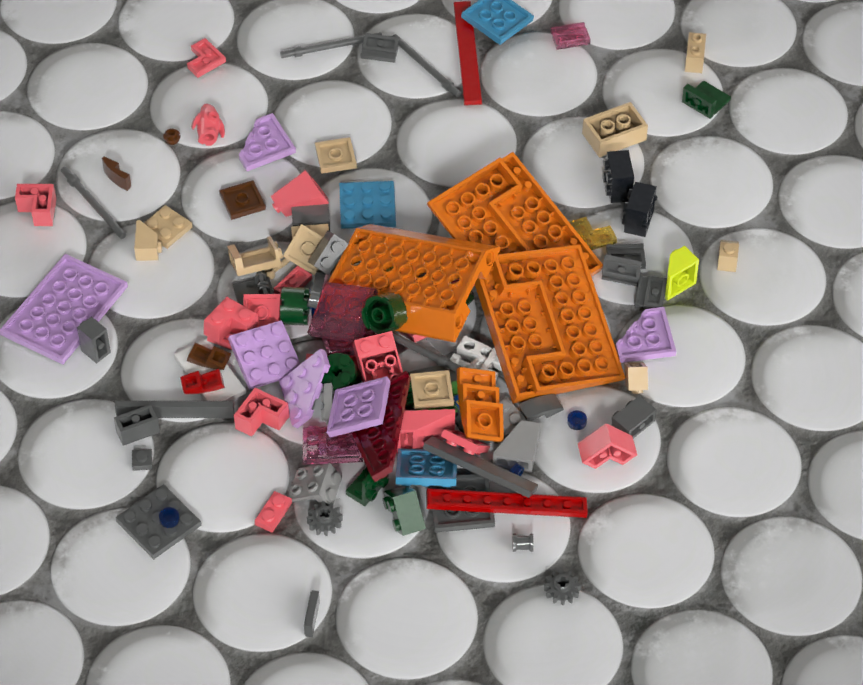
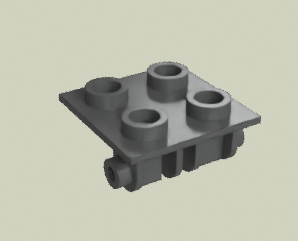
[232,271,274,305]

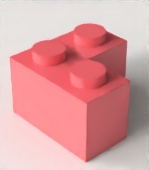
[15,184,56,226]
[204,297,258,343]
[234,388,289,436]
[578,423,637,469]

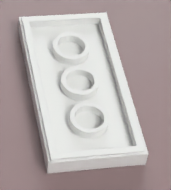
[174,339,246,401]

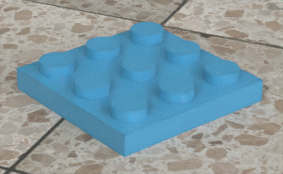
[461,0,534,45]
[339,181,396,229]
[396,449,457,487]

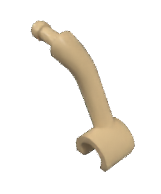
[264,258,290,280]

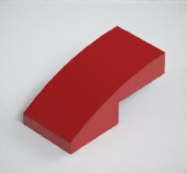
[180,369,225,394]

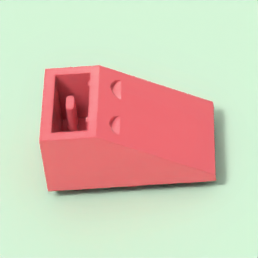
[353,331,403,382]
[397,409,455,454]

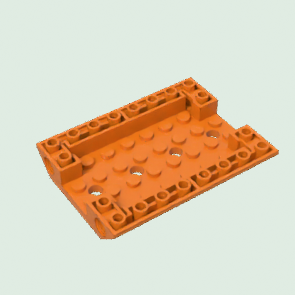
[324,224,501,343]

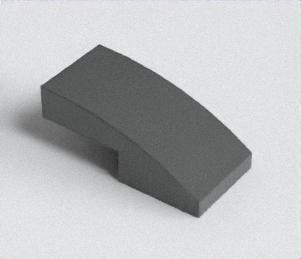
[519,394,564,421]

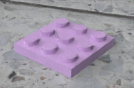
[228,320,300,390]
[326,376,391,437]

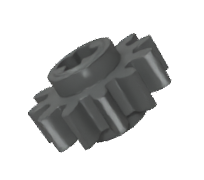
[307,501,343,536]
[544,569,581,605]

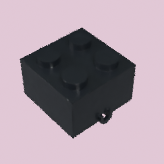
[602,150,634,203]
[622,182,658,237]

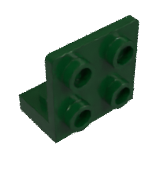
[682,81,731,119]
[346,467,390,506]

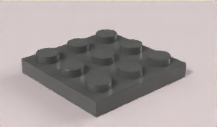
[429,474,495,533]
[116,484,202,560]

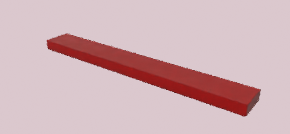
[454,1,482,106]
[426,488,588,518]

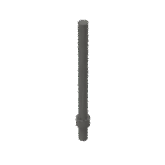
[280,32,382,58]
[392,34,462,97]
[61,167,126,239]
[360,318,462,372]

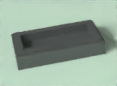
[304,590,320,637]

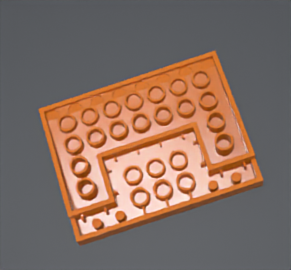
[427,152,603,277]
[475,245,626,404]

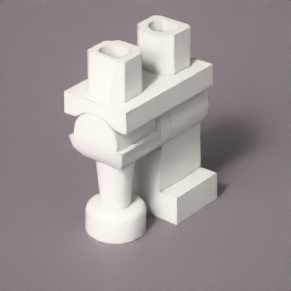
[450,336,502,381]

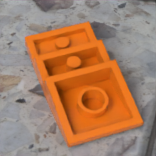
[456,367,504,442]

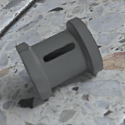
[513,533,533,552]

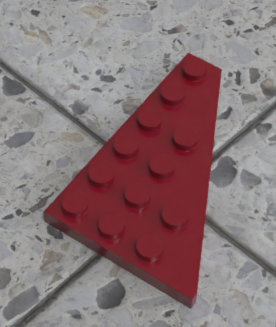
[351,371,411,482]

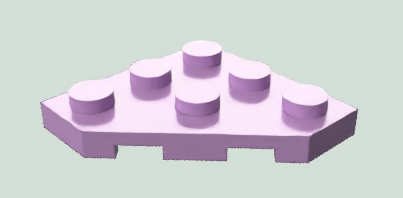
[239,113,296,171]
[615,307,676,363]
[279,348,330,429]

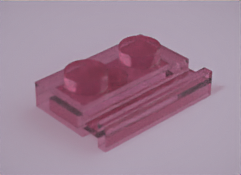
[551,22,591,50]

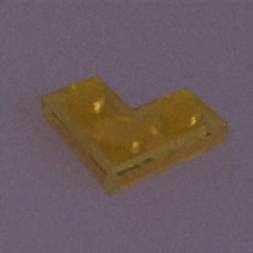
[569,217,617,250]

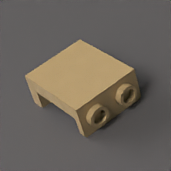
[227,236,283,276]

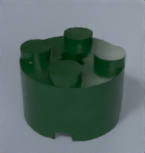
[280,287,310,326]
[361,292,408,334]
[321,353,361,392]

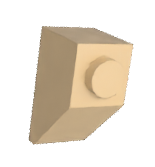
[134,220,162,261]
[717,240,739,272]
[624,362,648,394]

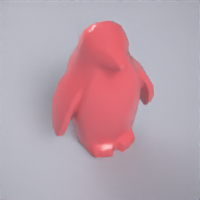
[191,104,225,146]

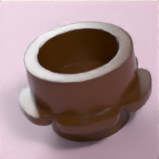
[163,129,181,145]

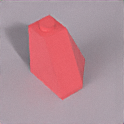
[270,170,329,217]

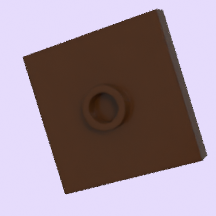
[219,180,266,220]

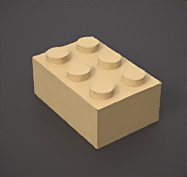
[582,102,648,157]

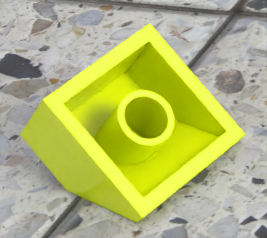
[665,245,699,301]

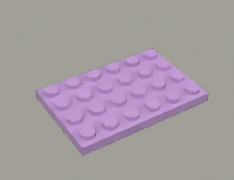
[0,254,128,364]

